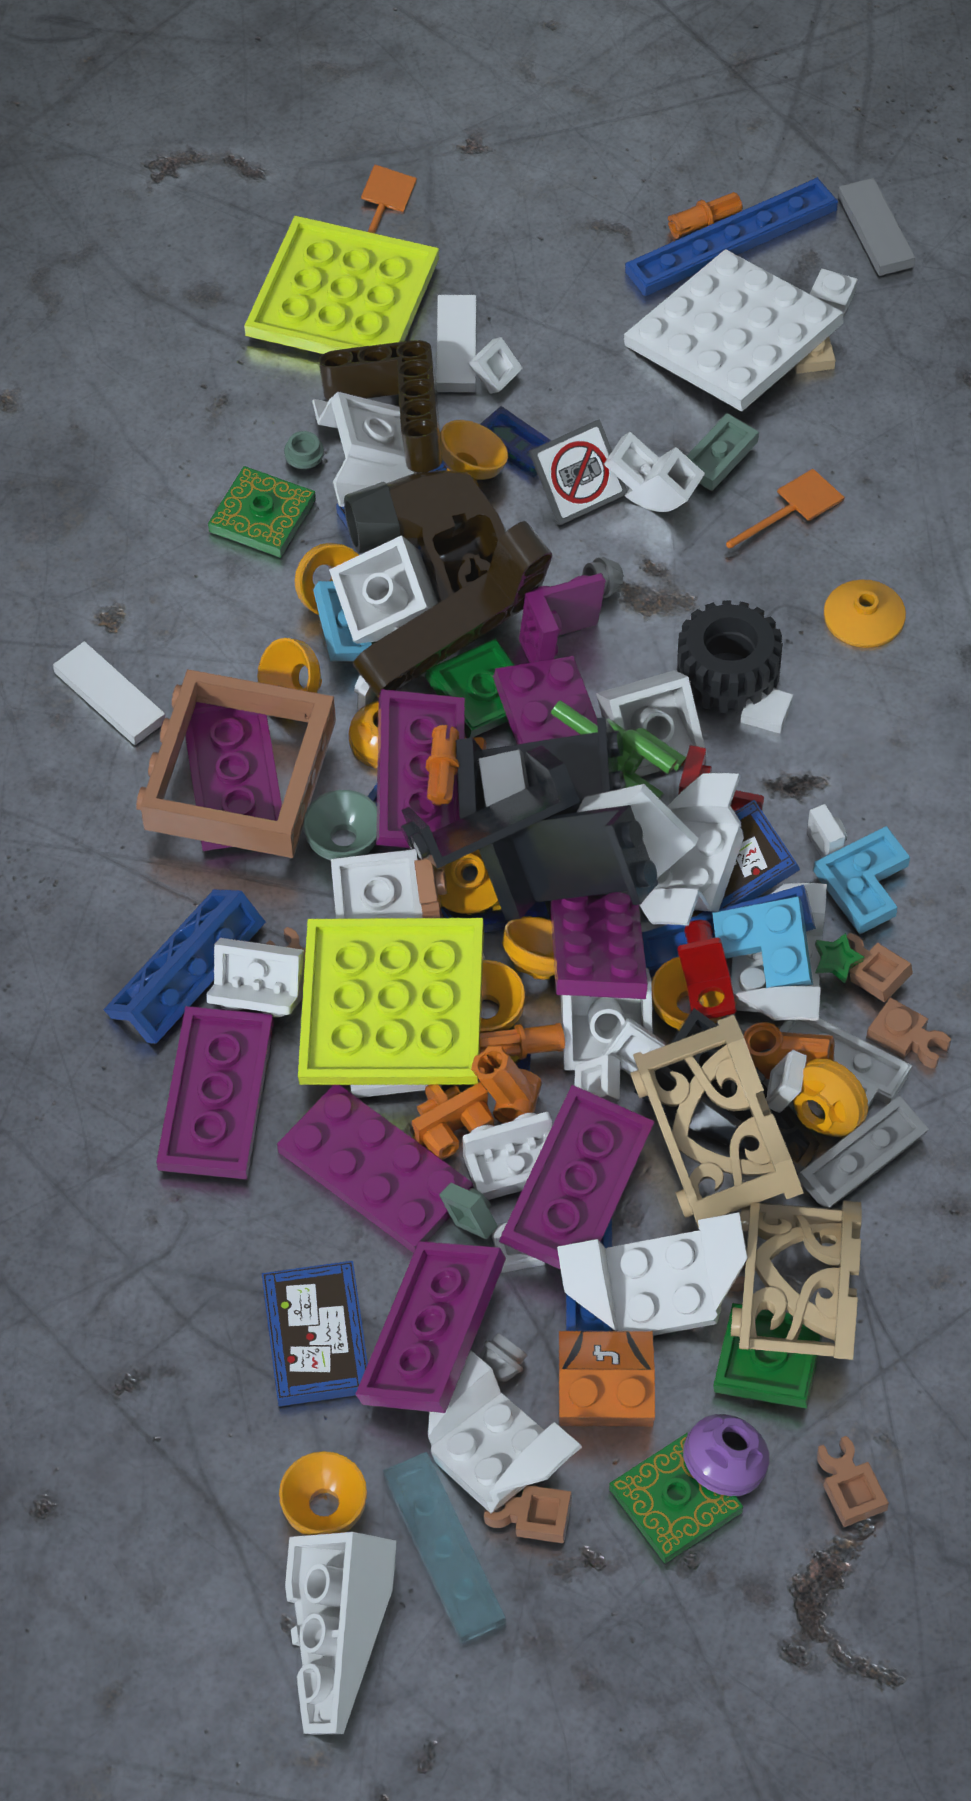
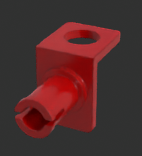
[677,920,737,1019]

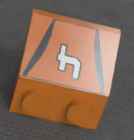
[559,1331,655,1427]

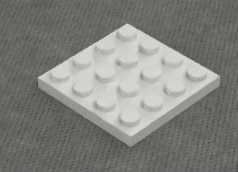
[624,249,843,411]

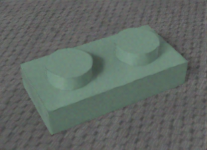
[687,413,759,491]

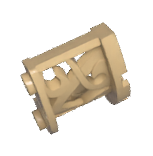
[630,1014,803,1228]
[731,1201,862,1360]

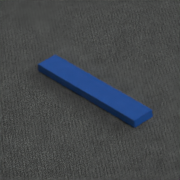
[625,177,838,297]

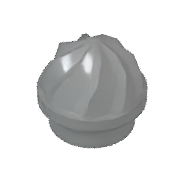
[582,557,624,598]
[479,1333,528,1381]

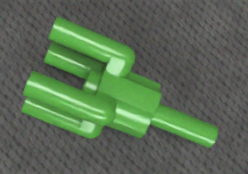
[551,700,686,800]

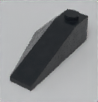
[634,1008,820,1176]

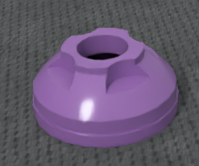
[683,1414,769,1496]

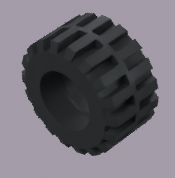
[677,600,783,713]

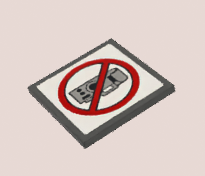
[529,419,627,525]

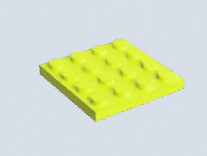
[244,216,439,354]
[298,918,484,1085]

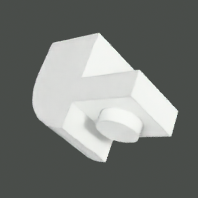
[604,432,705,512]

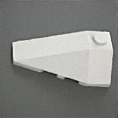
[285,1532,397,1735]

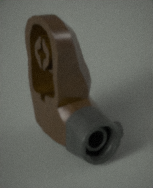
[344,470,506,601]

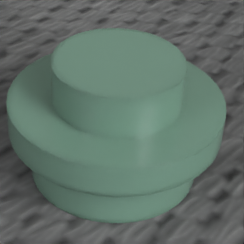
[284,431,324,469]

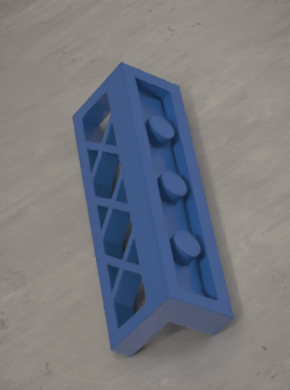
[103,889,266,1044]

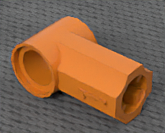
[743,1022,835,1080]
[471,1046,542,1124]

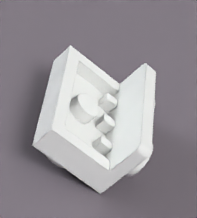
[207,938,304,1017]
[463,1112,552,1200]

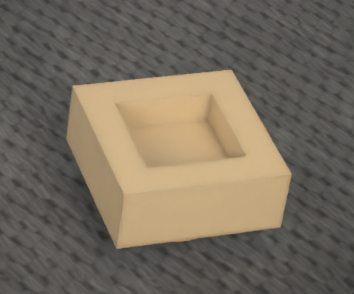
[794,336,836,374]

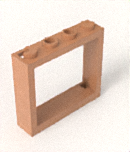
[136,669,336,858]

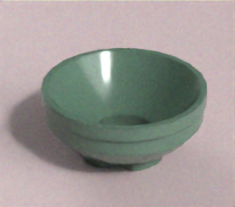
[304,790,377,860]

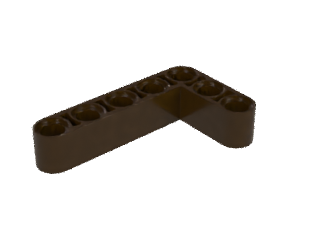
[318,340,442,473]
[353,521,552,698]

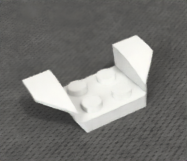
[312,392,417,507]
[639,773,744,926]
[731,883,827,1021]
[557,1212,748,1336]
[428,1350,582,1513]

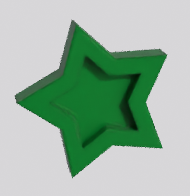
[815,933,865,983]

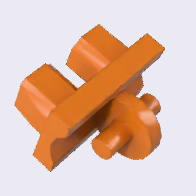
[412,1082,494,1160]

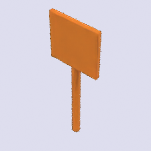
[361,164,417,234]
[726,469,845,548]

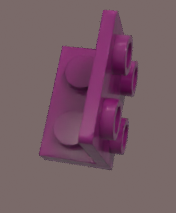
[519,573,606,663]

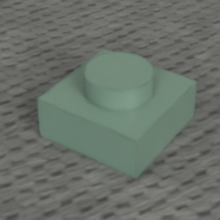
[439,1183,498,1239]

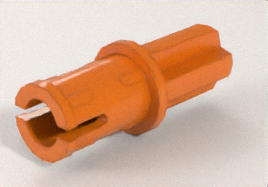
[668,192,743,239]
[425,725,459,806]
[479,1023,565,1060]

